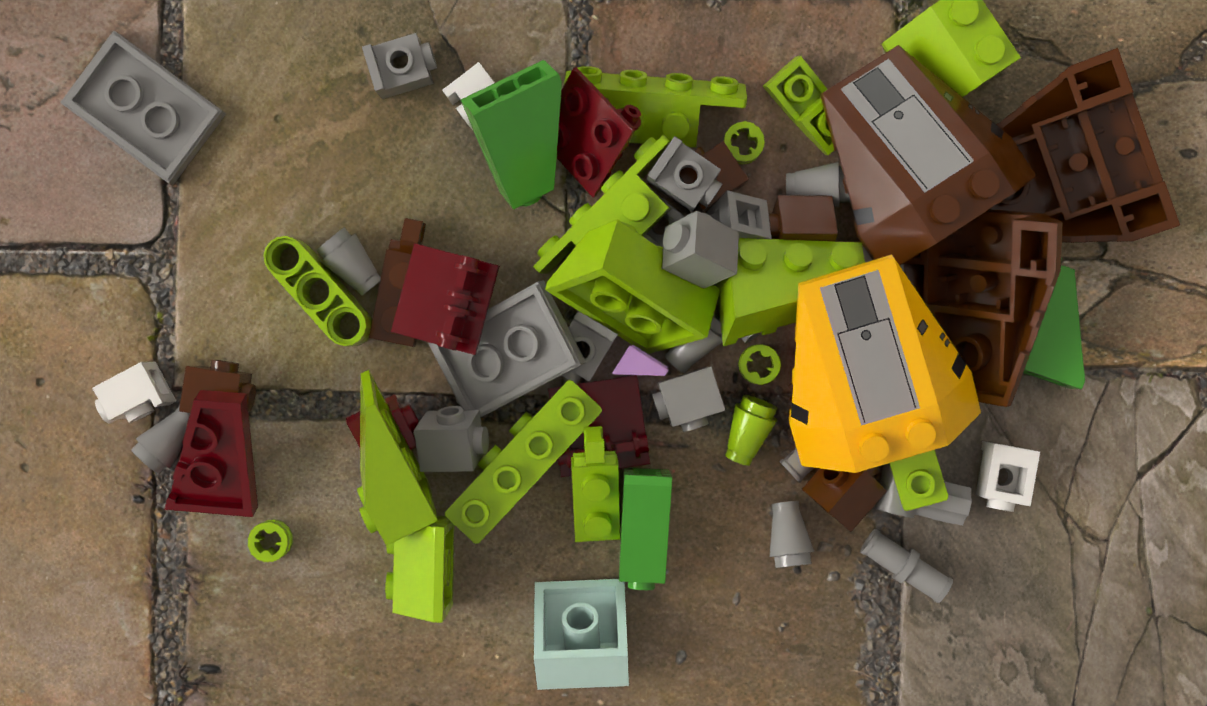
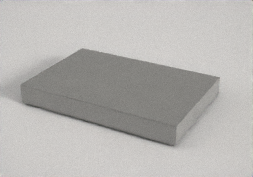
[60,31,226,185]
[428,280,586,418]

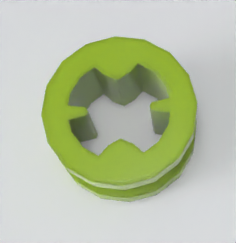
[723,121,765,165]
[738,344,781,385]
[248,519,293,562]

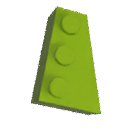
[716,238,865,347]

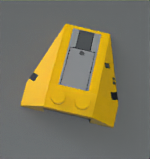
[789,254,981,473]

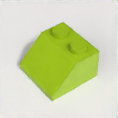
[881,0,1021,97]
[385,516,455,623]

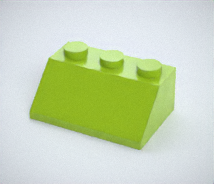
[545,219,721,354]

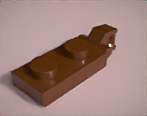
[369,218,432,347]

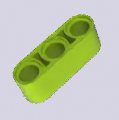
[263,236,372,346]

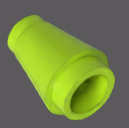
[725,395,778,466]

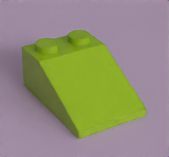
[357,370,438,546]

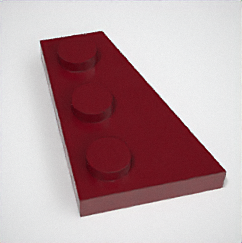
[164,390,258,517]

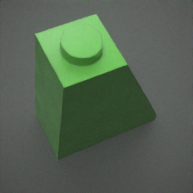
[461,60,562,210]
[1023,258,1085,389]
[619,467,672,590]

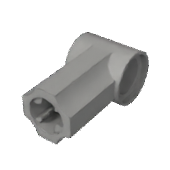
[874,464,972,526]

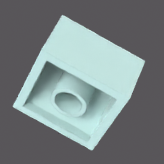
[534,579,629,690]

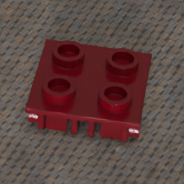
[557,67,641,198]
[391,243,500,355]
[548,375,650,478]

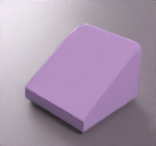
[612,345,668,376]

